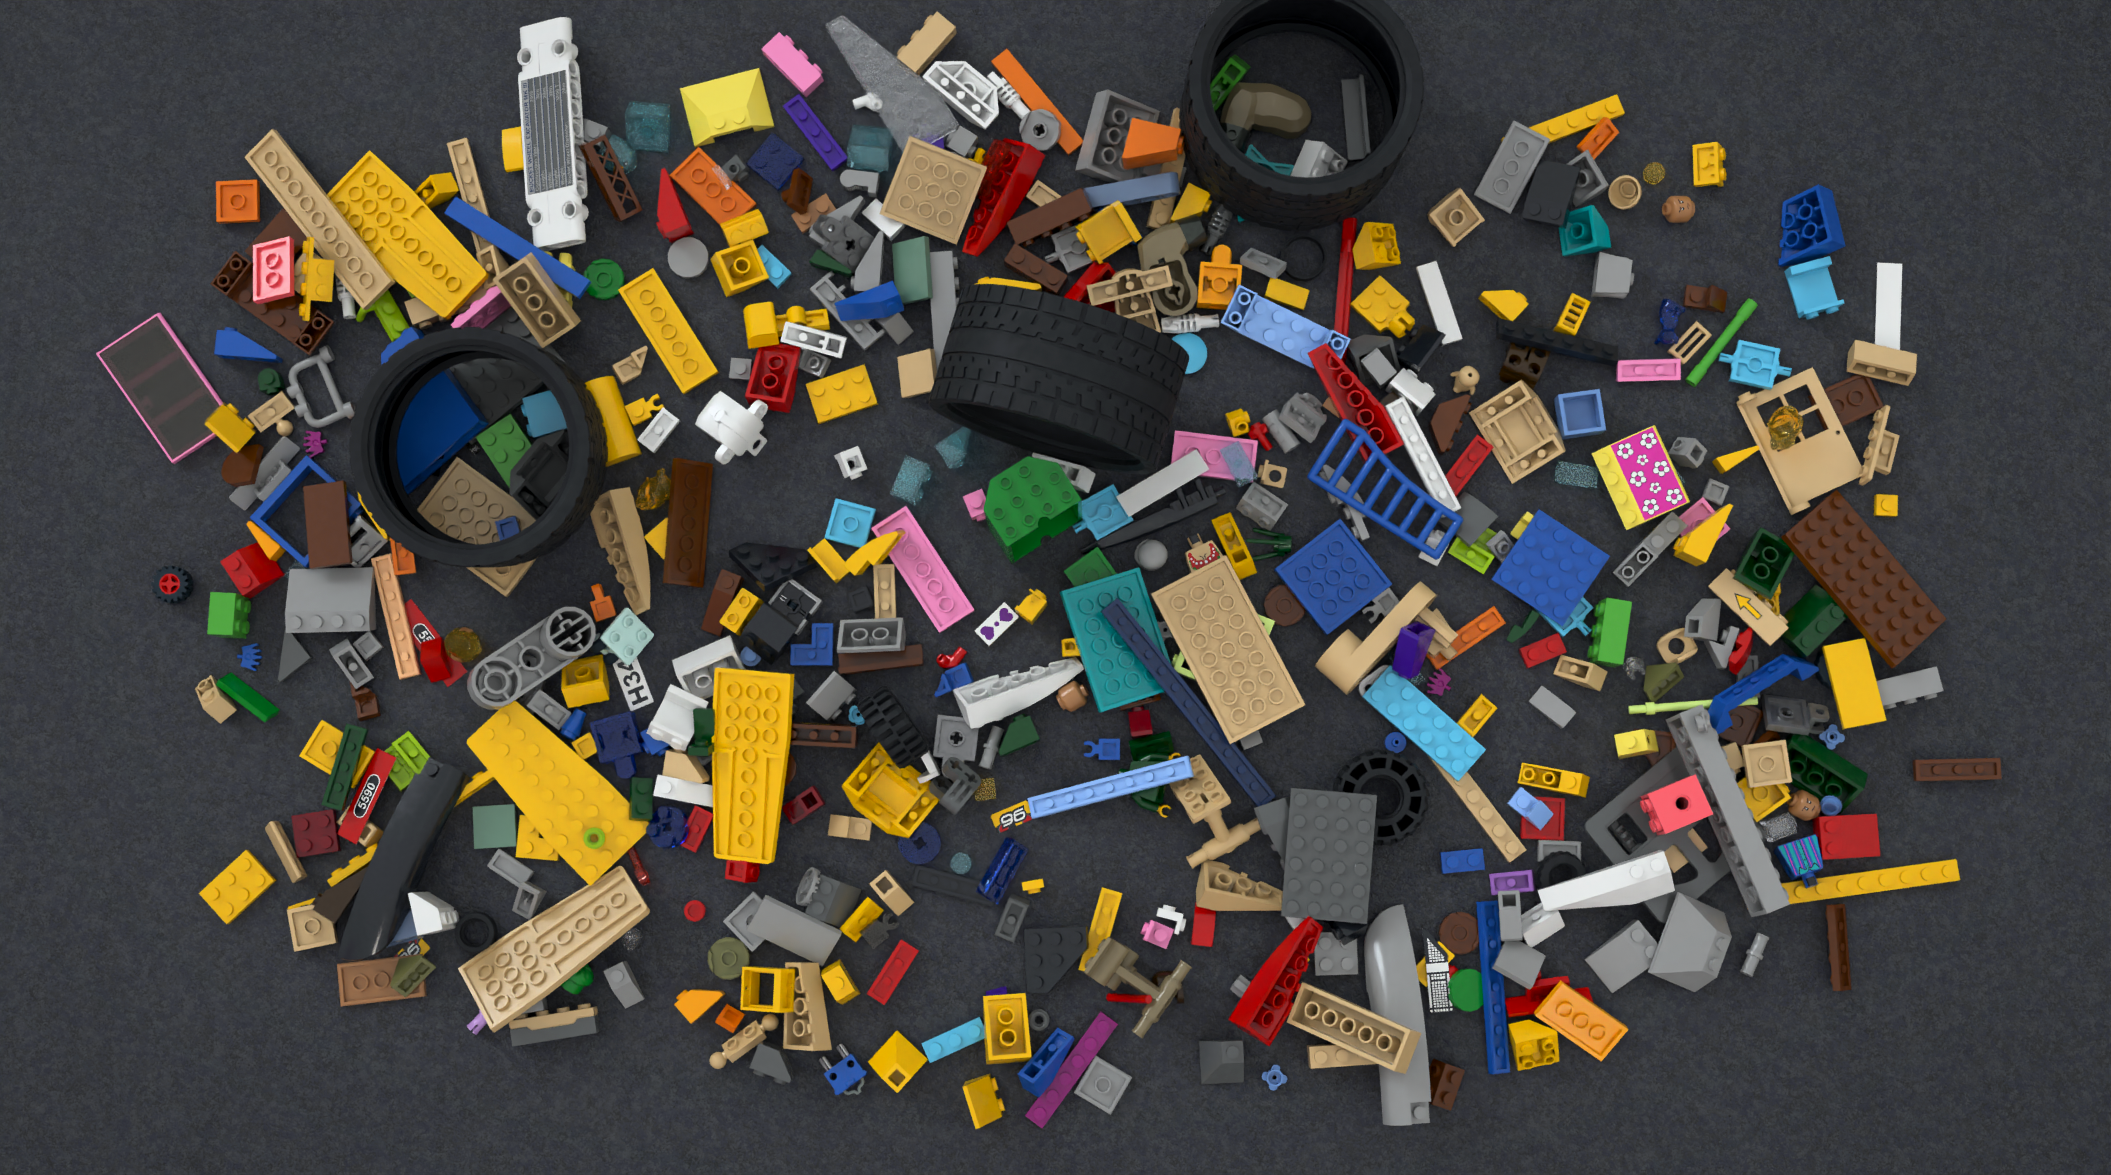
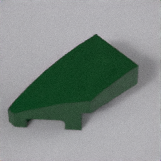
[1506,610,1540,643]

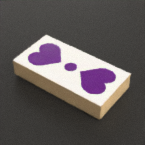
[975,602,1019,646]

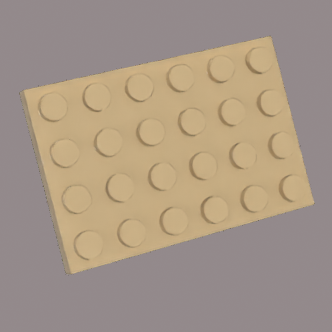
[417,457,538,597]

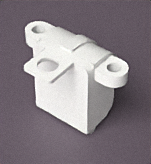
[695,391,768,464]

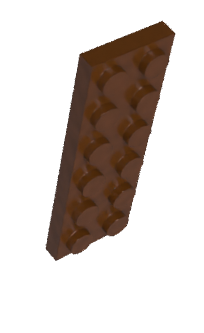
[663,458,713,588]

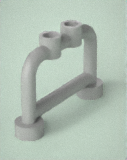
[286,345,356,428]

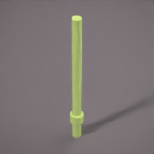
[1628,696,1758,715]

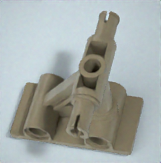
[1084,937,1192,1038]

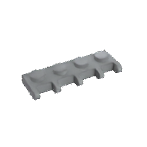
[810,271,886,351]

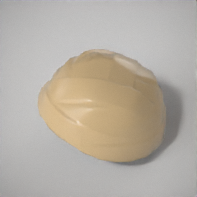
[1608,175,1642,210]

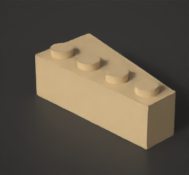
[783,962,832,1051]

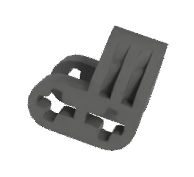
[929,757,981,816]

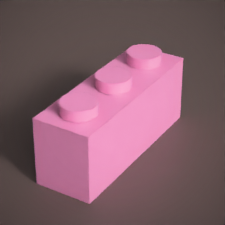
[762,32,824,97]

